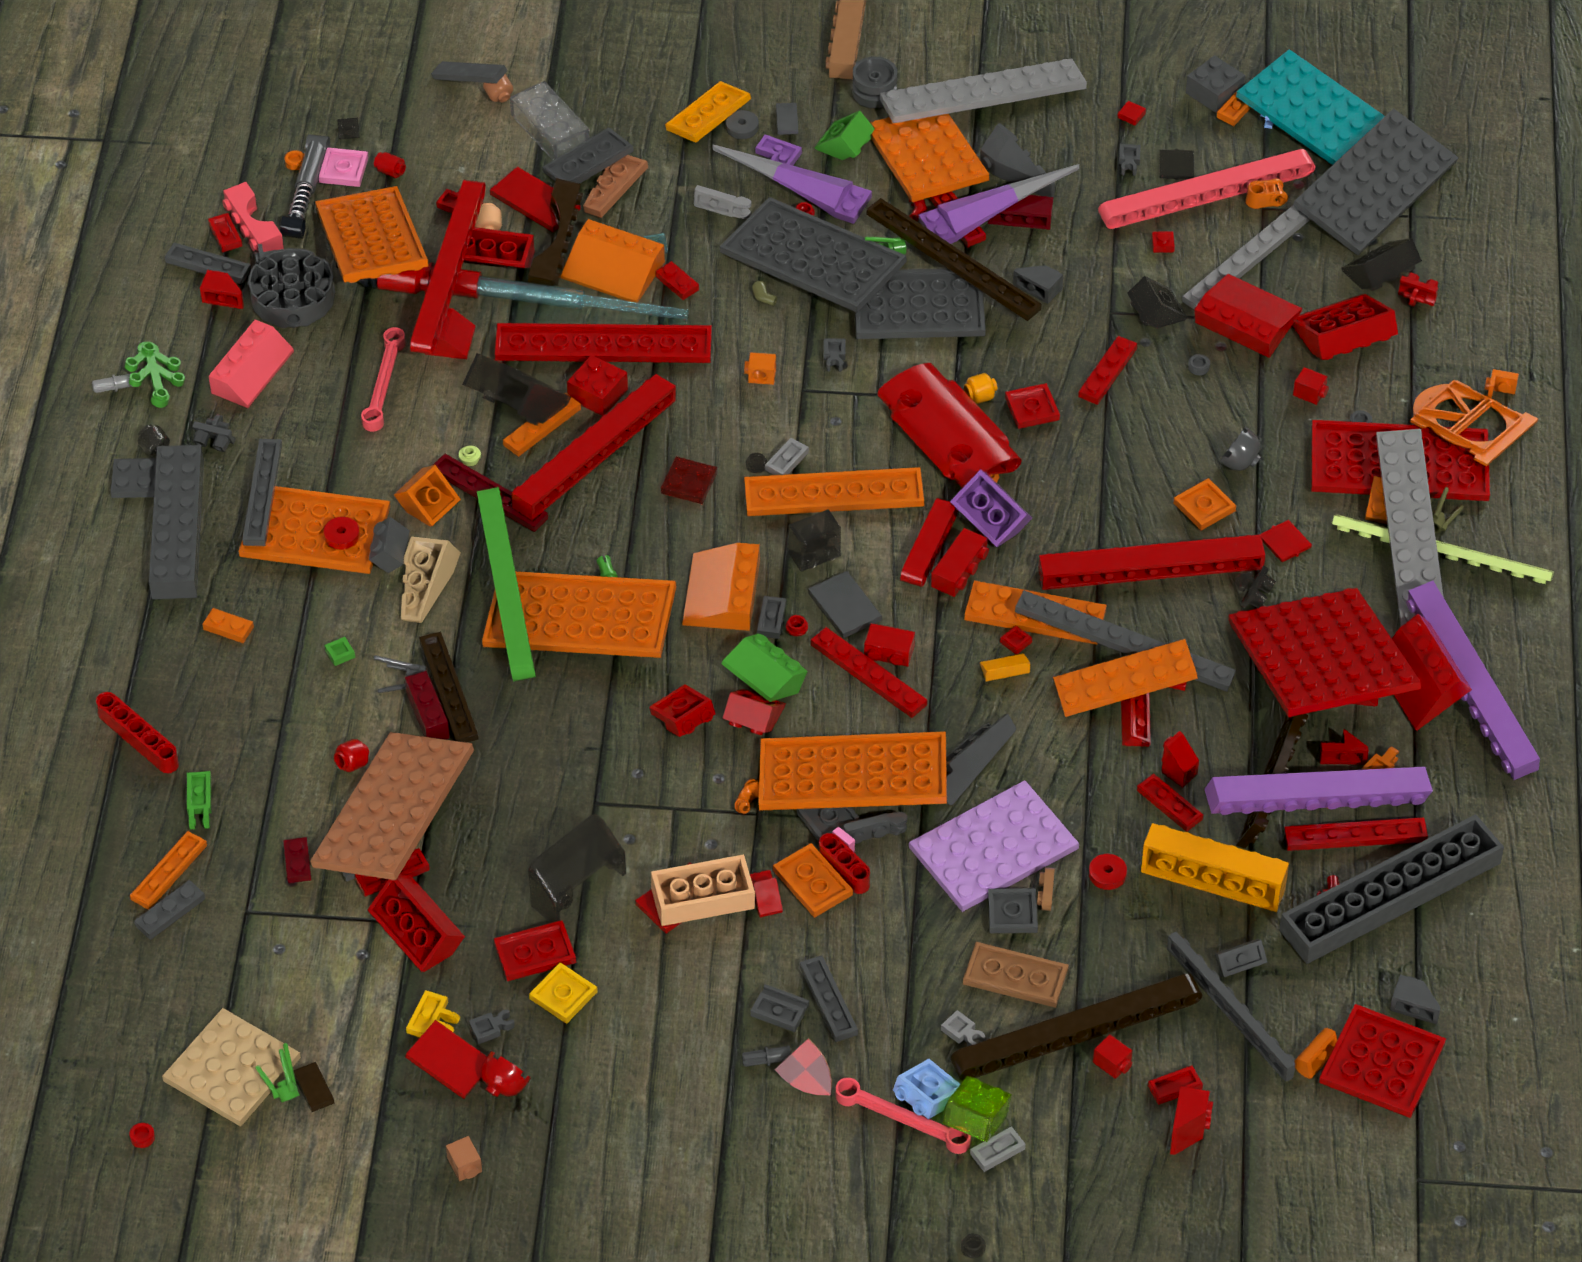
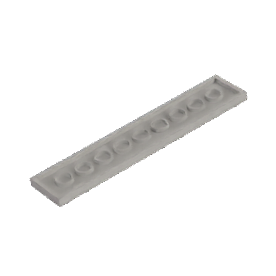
[880,59,1087,123]
[1376,429,1444,626]

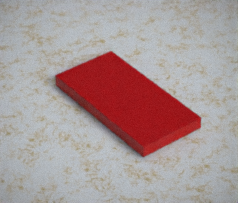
[490,166,581,232]

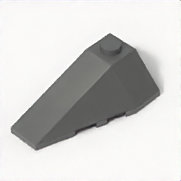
[980,123,1055,197]

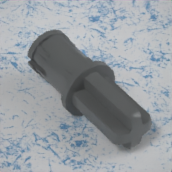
[742,1045,791,1067]

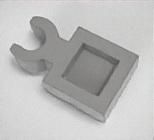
[941,1010,985,1046]

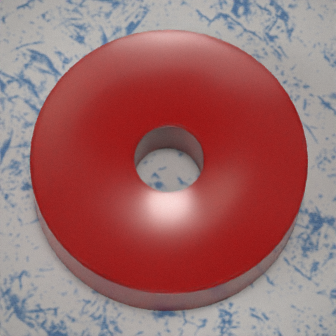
[324,517,360,550]
[1089,854,1127,890]

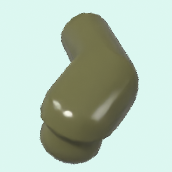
[752,280,777,306]

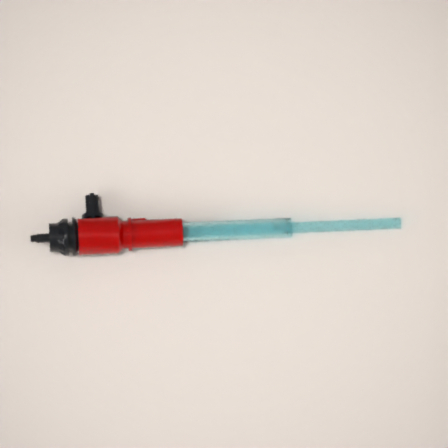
[336,262,689,321]

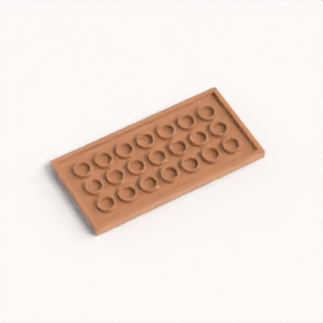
[310,732,474,880]

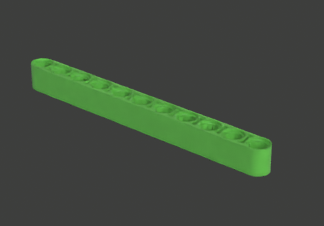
[477,487,536,682]

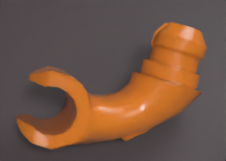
[735,779,759,814]

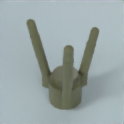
[1430,487,1464,533]

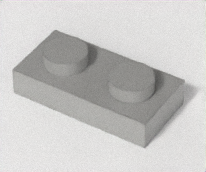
[765,438,809,475]
[970,1126,1026,1172]

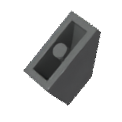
[1013,265,1063,304]
[1390,974,1441,1025]

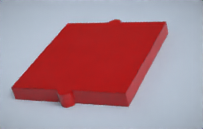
[1259,520,1312,562]

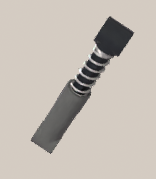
[280,134,330,239]

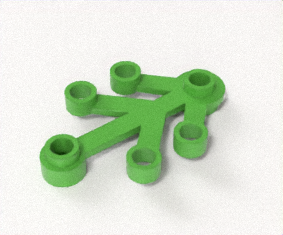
[124,342,185,408]

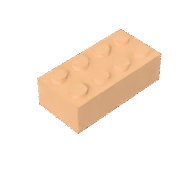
[651,854,755,926]

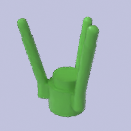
[864,236,906,255]
[255,1043,300,1103]

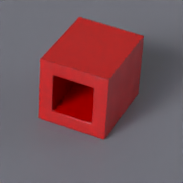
[1293,367,1329,405]
[1093,1034,1132,1079]

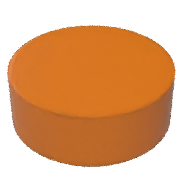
[284,150,304,170]

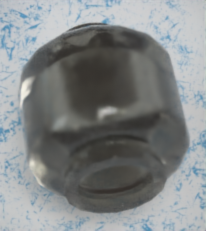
[137,424,170,457]

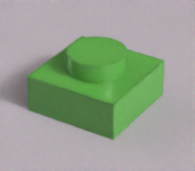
[324,637,355,666]

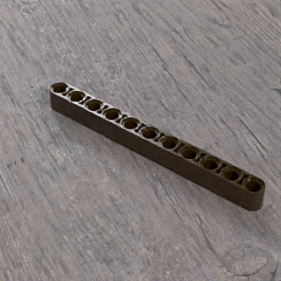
[950,974,1203,1081]

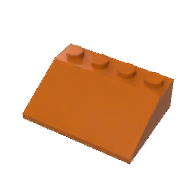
[561,219,665,304]
[682,543,760,631]

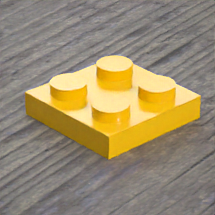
[529,963,598,1024]

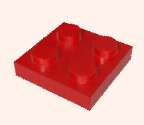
[1005,383,1060,429]

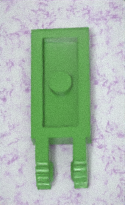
[187,771,211,830]

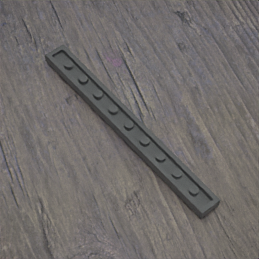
[1015,590,1236,692]

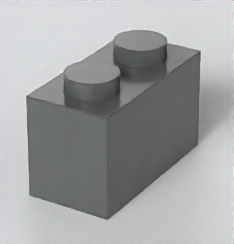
[369,517,410,573]

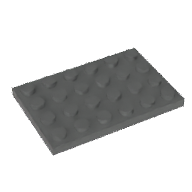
[855,269,985,339]

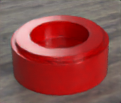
[129,1123,155,1148]

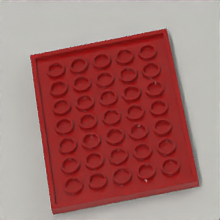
[1228,588,1421,717]

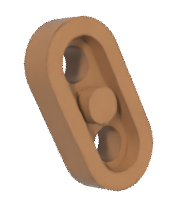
[1037,868,1055,911]

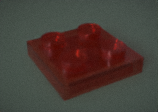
[661,456,718,505]

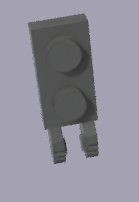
[843,811,908,844]

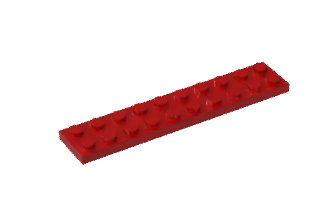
[495,323,712,363]

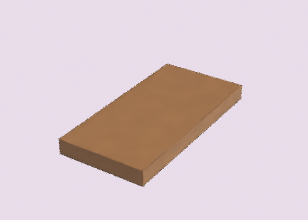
[963,942,1069,1008]

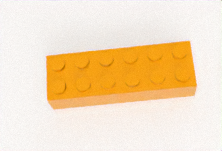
[1141,823,1289,912]

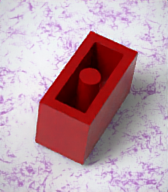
[864,623,915,667]

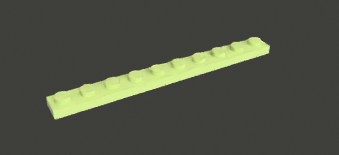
[1332,514,1554,584]

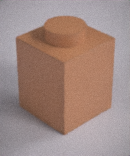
[446,1136,482,1181]

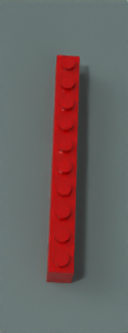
[512,374,676,520]
[1038,534,1265,590]

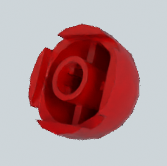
[481,1051,531,1097]

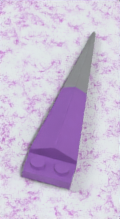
[712,145,872,224]
[919,164,1079,244]

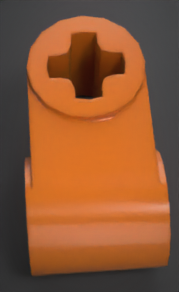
[1246,179,1288,209]

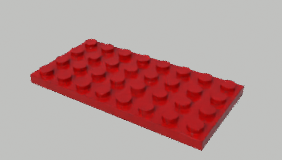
[1311,420,1490,501]

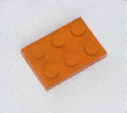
[773,843,853,918]

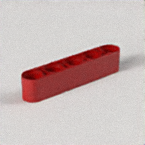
[900,498,958,587]
[96,692,179,773]

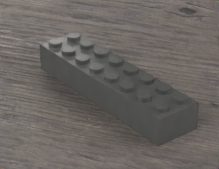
[149,445,204,599]

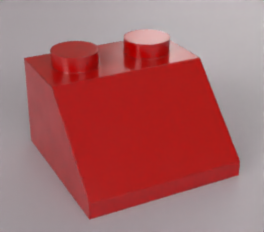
[425,308,476,360]
[723,689,786,735]
[1170,1086,1213,1155]

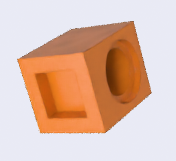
[744,352,776,385]

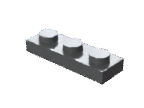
[134,880,205,940]

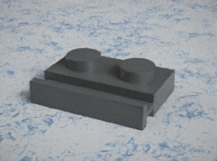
[751,984,809,1032]

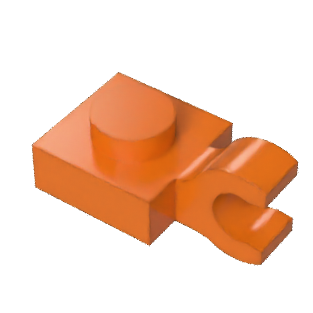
[1362,746,1399,770]

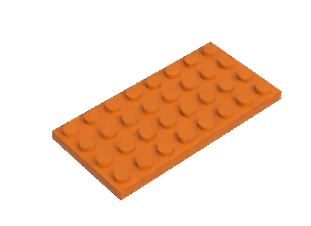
[315,186,428,283]
[482,571,676,658]
[759,732,947,810]

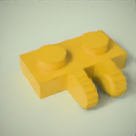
[406,990,460,1037]

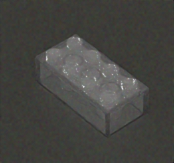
[510,81,590,160]

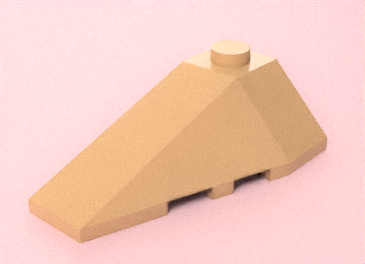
[401,537,461,623]

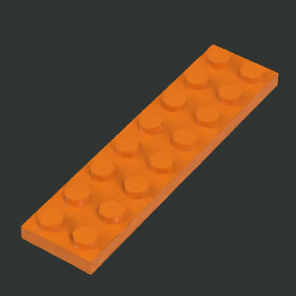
[744,467,924,516]

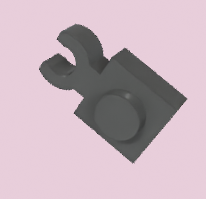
[1119,144,1141,176]
[824,338,846,372]
[469,1010,515,1044]

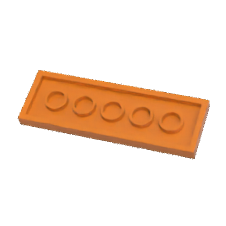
[964,580,1107,645]
[1053,639,1198,717]

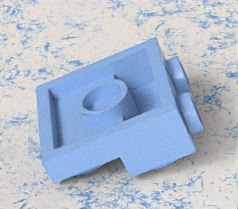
[893,1059,965,1119]

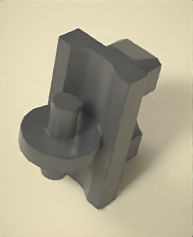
[192,414,236,452]

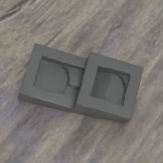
[776,103,798,135]

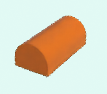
[1294,1028,1337,1079]

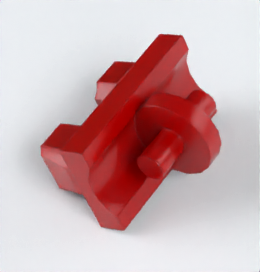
[1398,272,1438,307]

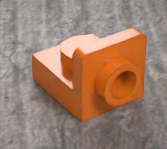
[1484,369,1519,398]

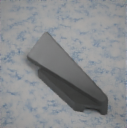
[946,714,1016,805]

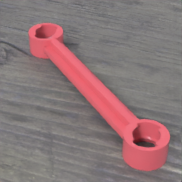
[361,327,406,432]
[836,1078,971,1154]

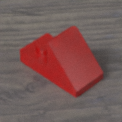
[1319,729,1369,765]
[750,870,783,917]

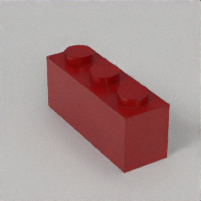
[931,528,989,597]

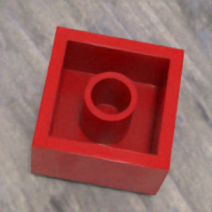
[567,355,628,416]

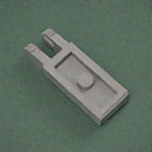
[694,185,751,219]

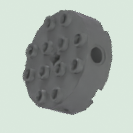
[248,248,336,328]

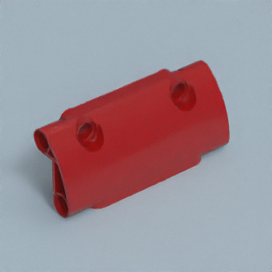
[877,363,1022,488]

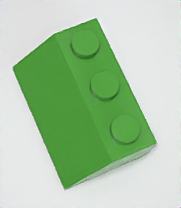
[721,633,807,702]

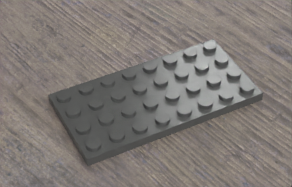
[1293,109,1458,255]
[720,197,907,313]

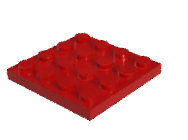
[1319,1004,1446,1118]

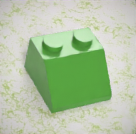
[815,111,875,160]

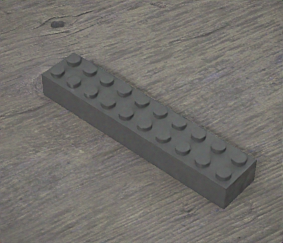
[1279,814,1504,964]

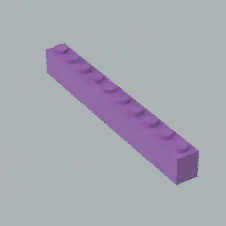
[1406,581,1540,780]
[1205,767,1433,815]

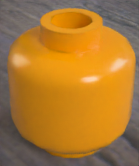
[964,373,998,404]

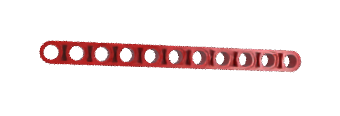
[410,180,486,355]

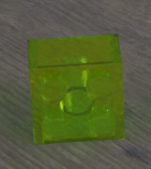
[943,1076,1012,1142]

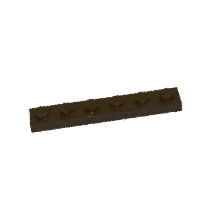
[419,631,479,743]

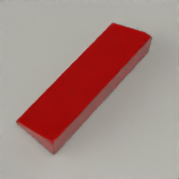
[1121,693,1151,746]

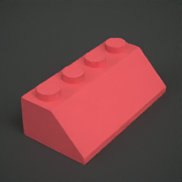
[209,320,294,408]

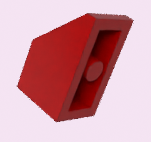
[200,270,244,309]

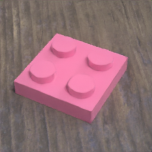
[319,148,369,187]

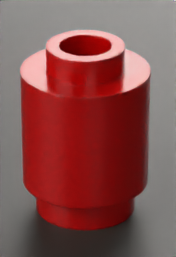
[374,152,406,178]

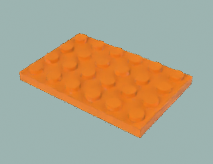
[870,114,989,202]
[239,486,390,574]

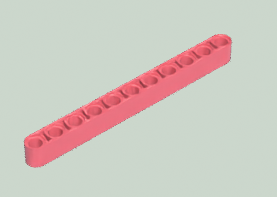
[1098,149,1316,229]

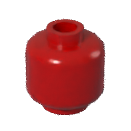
[334,739,369,773]

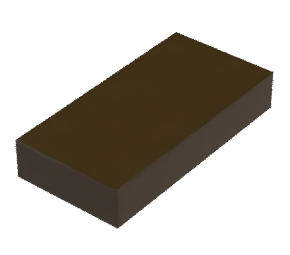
[293,1062,335,1112]

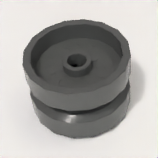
[852,56,897,108]

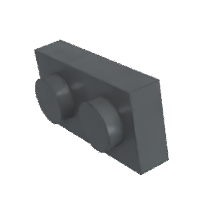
[757,596,786,639]
[1215,939,1267,977]

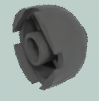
[1220,426,1261,471]

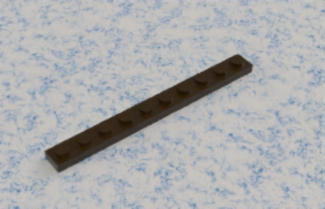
[867,198,1042,321]

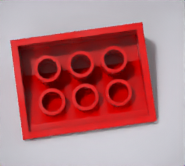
[1194,274,1302,358]
[1292,294,1398,360]
[1392,613,1472,730]

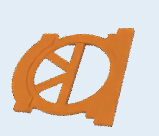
[1410,380,1538,466]

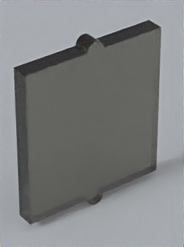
[1159,149,1194,180]

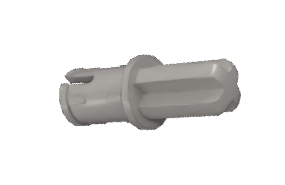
[92,373,135,393]

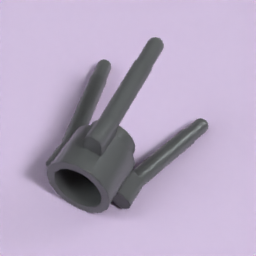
[373,655,426,693]

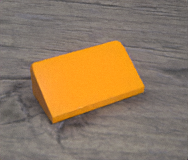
[980,654,1030,681]

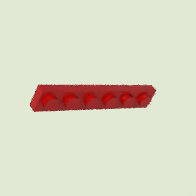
[811,627,927,718]
[1284,817,1428,851]

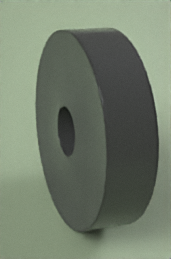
[726,110,759,139]

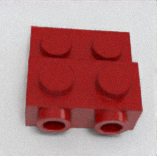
[649,684,716,737]

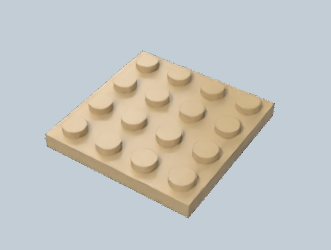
[162,1008,301,1127]

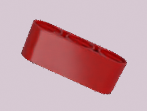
[819,833,870,894]

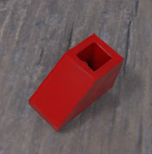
[1161,731,1199,788]

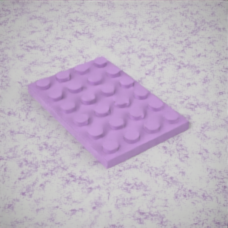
[909,780,1079,912]

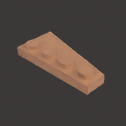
[583,155,648,218]

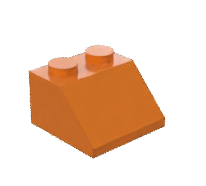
[394,465,461,527]

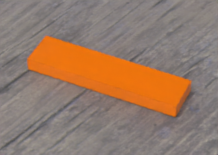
[130,831,207,910]

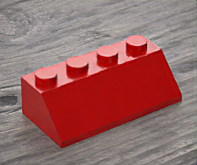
[464,227,535,268]
[367,874,465,972]

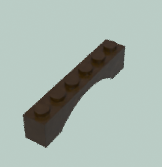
[527,178,583,293]

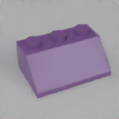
[950,469,1032,547]

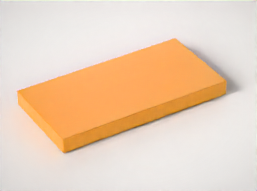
[665,81,751,143]

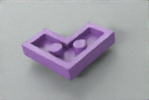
[755,135,802,166]

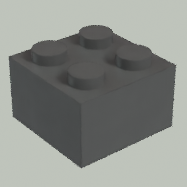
[1186,55,1245,114]

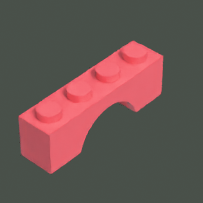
[222,182,284,252]

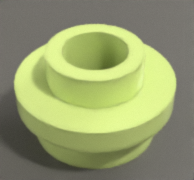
[459,446,481,466]

